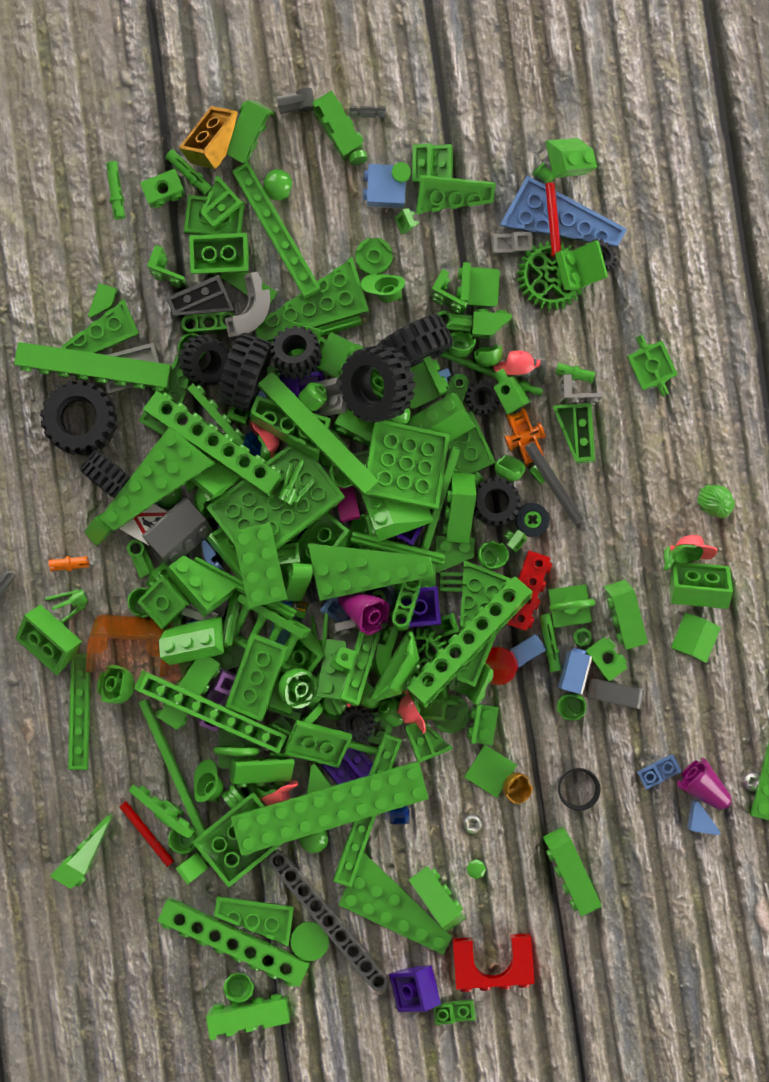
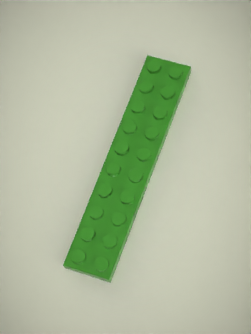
[231,761,429,856]

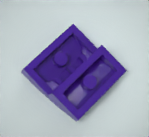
[321,748,373,785]

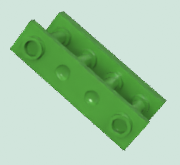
[222,593,312,673]

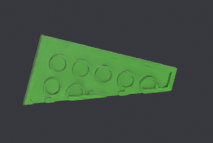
[255,257,369,342]
[100,427,215,530]
[308,543,435,601]
[457,560,512,688]
[338,852,452,955]

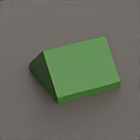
[670,613,721,663]

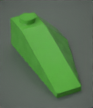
[50,814,113,889]

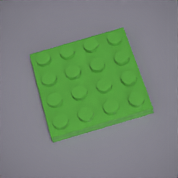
[366,420,450,510]

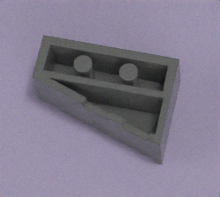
[166,275,235,317]

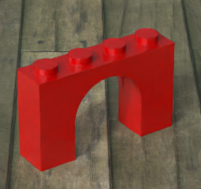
[452,933,535,992]

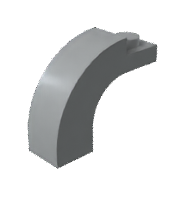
[225,271,270,337]

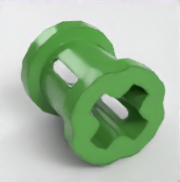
[533,162,555,184]

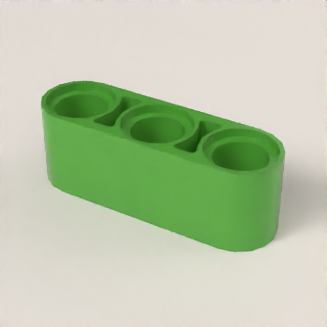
[181,312,235,335]
[283,563,312,602]
[392,579,421,632]

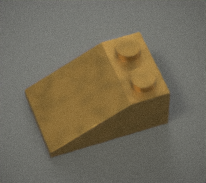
[179,106,238,169]

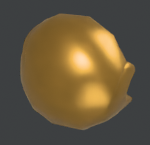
[503,772,533,805]

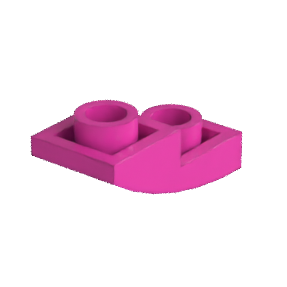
[336,485,360,522]

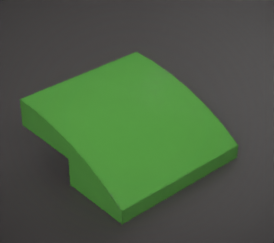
[412,143,453,183]

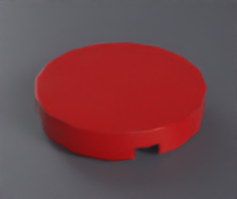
[486,647,518,685]

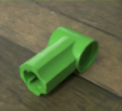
[437,311,472,333]
[127,540,155,578]

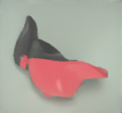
[493,350,546,384]

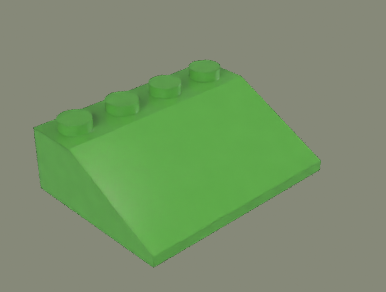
[360,464,434,542]
[192,792,283,888]

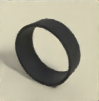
[558,768,601,811]

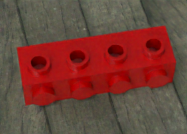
[506,550,552,631]

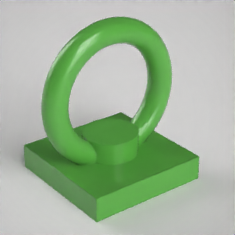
[548,584,595,628]
[213,729,260,768]

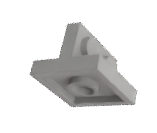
[313,378,347,417]

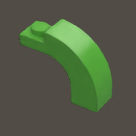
[372,626,414,681]

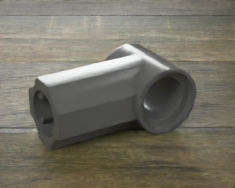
[277,88,315,114]

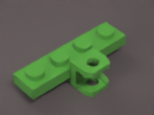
[330,631,380,707]
[129,785,194,838]

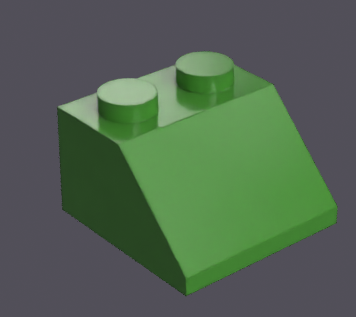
[545,138,597,178]

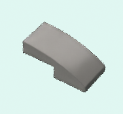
[491,232,533,254]

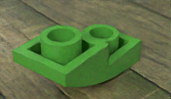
[433,999,476,1025]

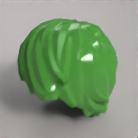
[697,484,735,519]

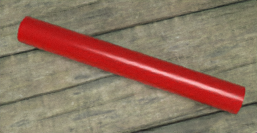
[545,182,561,258]
[119,801,174,867]

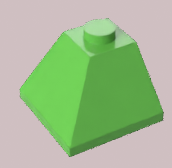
[284,632,324,673]

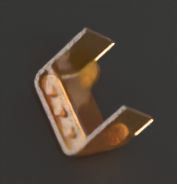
[86,615,171,677]

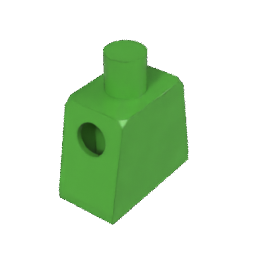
[494,369,531,414]

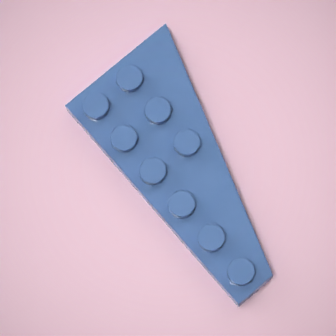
[500,176,627,247]

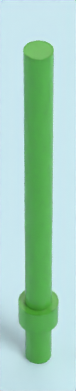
[439,351,543,397]

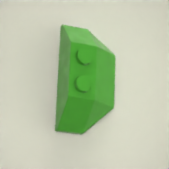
[368,631,420,702]

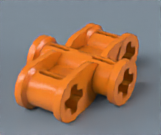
[504,408,546,466]

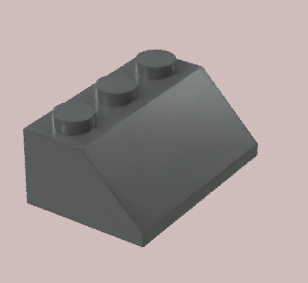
[142,497,213,567]

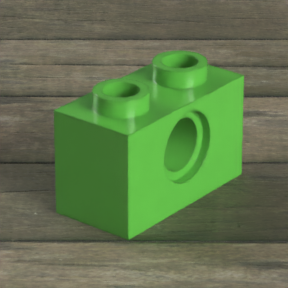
[140,169,185,208]
[584,637,627,682]

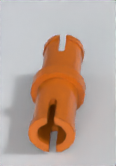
[48,556,89,572]

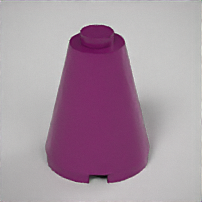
[338,592,390,635]
[677,758,731,810]

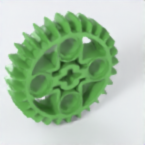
[517,241,585,311]

